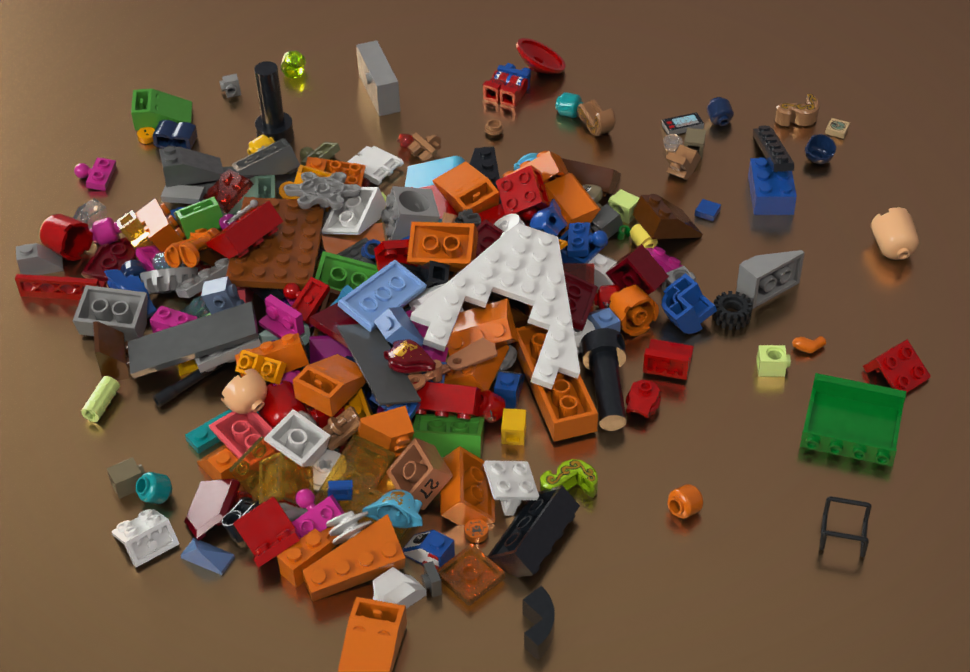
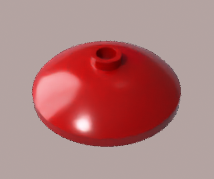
[516,38,566,74]

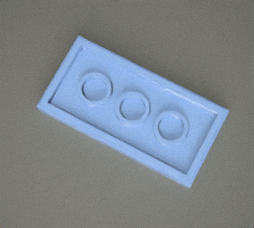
[337,259,427,332]

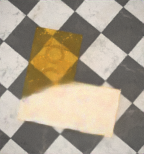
[314,434,408,543]

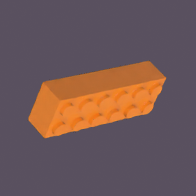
[513,325,598,442]

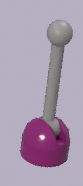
[219,199,258,229]

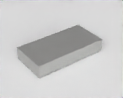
[161,185,205,204]

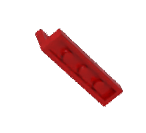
[15,274,107,300]

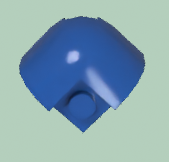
[661,273,717,334]

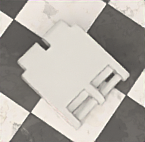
[348,146,404,185]

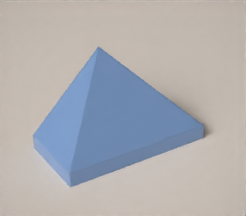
[180,538,235,575]

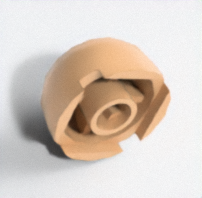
[221,369,268,414]

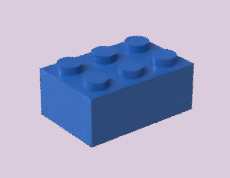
[748,158,797,215]

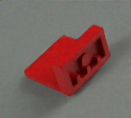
[496,165,550,215]
[374,239,418,271]
[643,339,694,380]
[863,339,931,393]
[233,496,301,567]

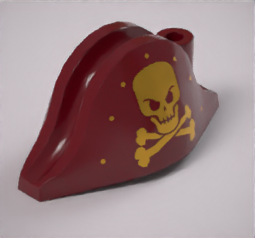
[383,339,436,374]

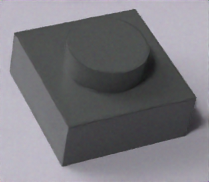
[421,561,442,597]

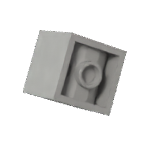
[381,186,440,240]

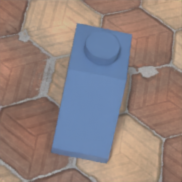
[374,307,424,347]
[587,308,621,332]

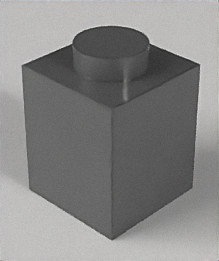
[590,204,624,239]

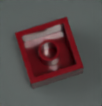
[606,244,669,295]

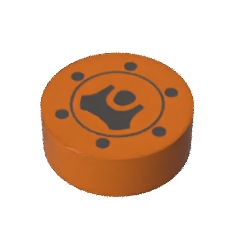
[464,519,489,543]

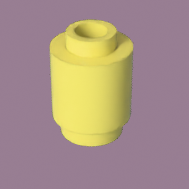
[630,224,658,248]

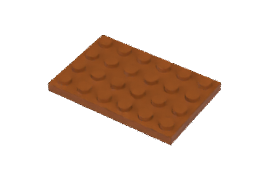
[226,197,326,290]

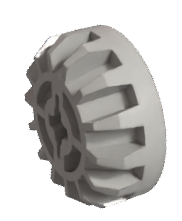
[140,267,198,295]

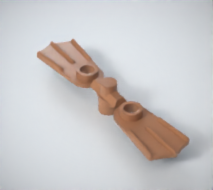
[376,338,497,407]

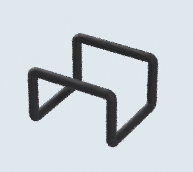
[819,496,871,557]

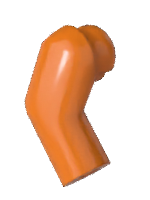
[792,336,826,354]

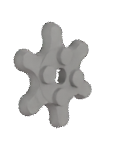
[284,172,361,209]

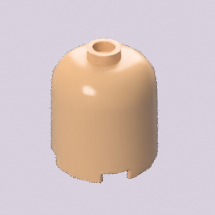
[871,207,919,260]

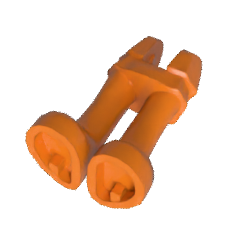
[164,228,220,268]

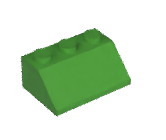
[315,251,378,291]
[412,414,485,459]

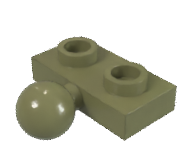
[300,142,341,166]

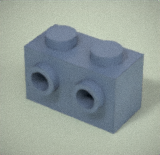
[201,276,245,314]

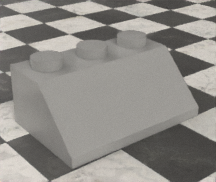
[73,285,148,341]

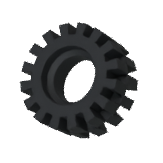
[712,291,752,330]

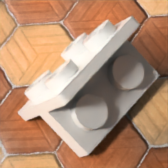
[483,460,539,516]

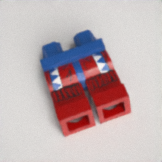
[483,63,531,108]

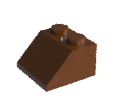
[93,321,130,381]

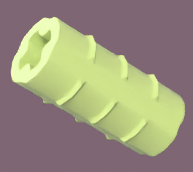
[81,376,120,422]

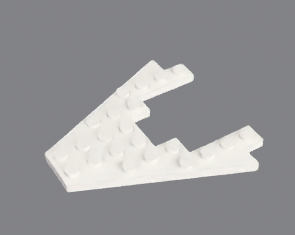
[410,223,580,389]

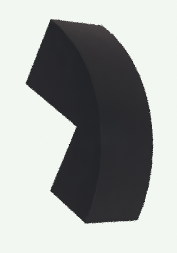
[400,260,450,288]
[523,586,555,660]

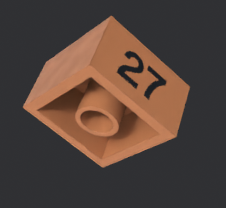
[386,438,453,510]

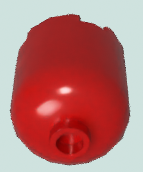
[40,214,93,261]
[258,380,308,428]

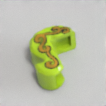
[540,459,598,498]

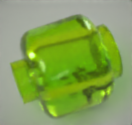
[281,51,306,78]

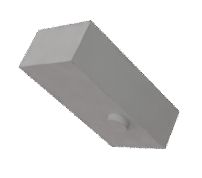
[356,40,400,116]

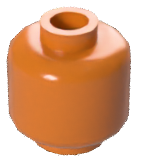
[668,484,703,519]

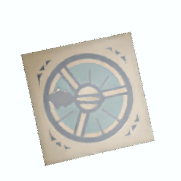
[825,118,850,139]

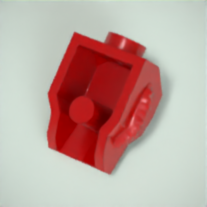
[625,380,662,418]

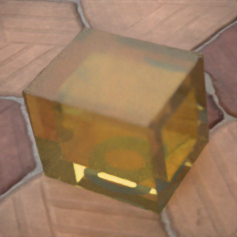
[116,210,149,247]

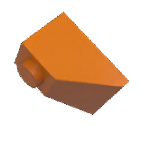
[197,444,256,481]

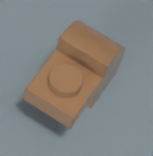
[666,145,701,180]

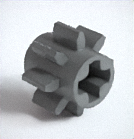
[455,209,481,227]

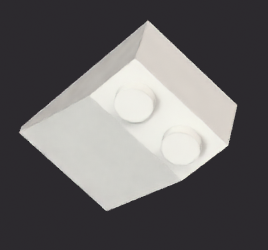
[322,187,386,235]

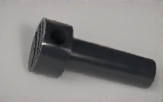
[254,61,294,144]
[581,328,627,431]

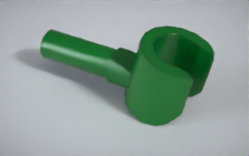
[617,225,631,240]

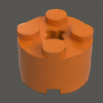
[609,285,659,336]

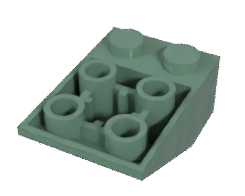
[218,175,278,216]

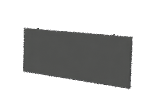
[337,324,421,405]

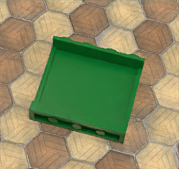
[800,373,907,467]

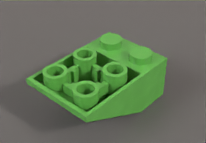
[131,89,193,131]
[173,196,223,239]

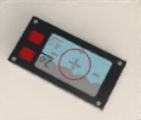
[662,112,704,136]

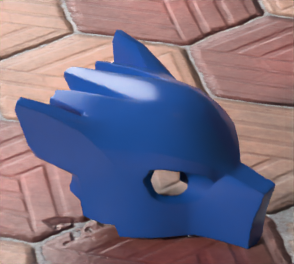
[529,199,568,236]
[104,269,157,319]

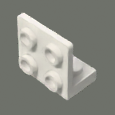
[111,509,180,567]

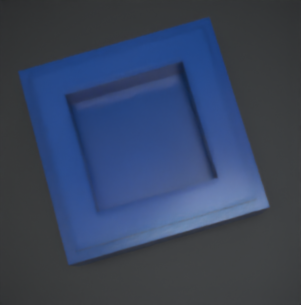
[695,199,721,222]
[327,480,353,501]

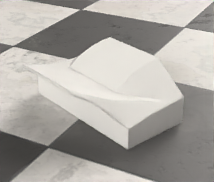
[372,567,427,609]

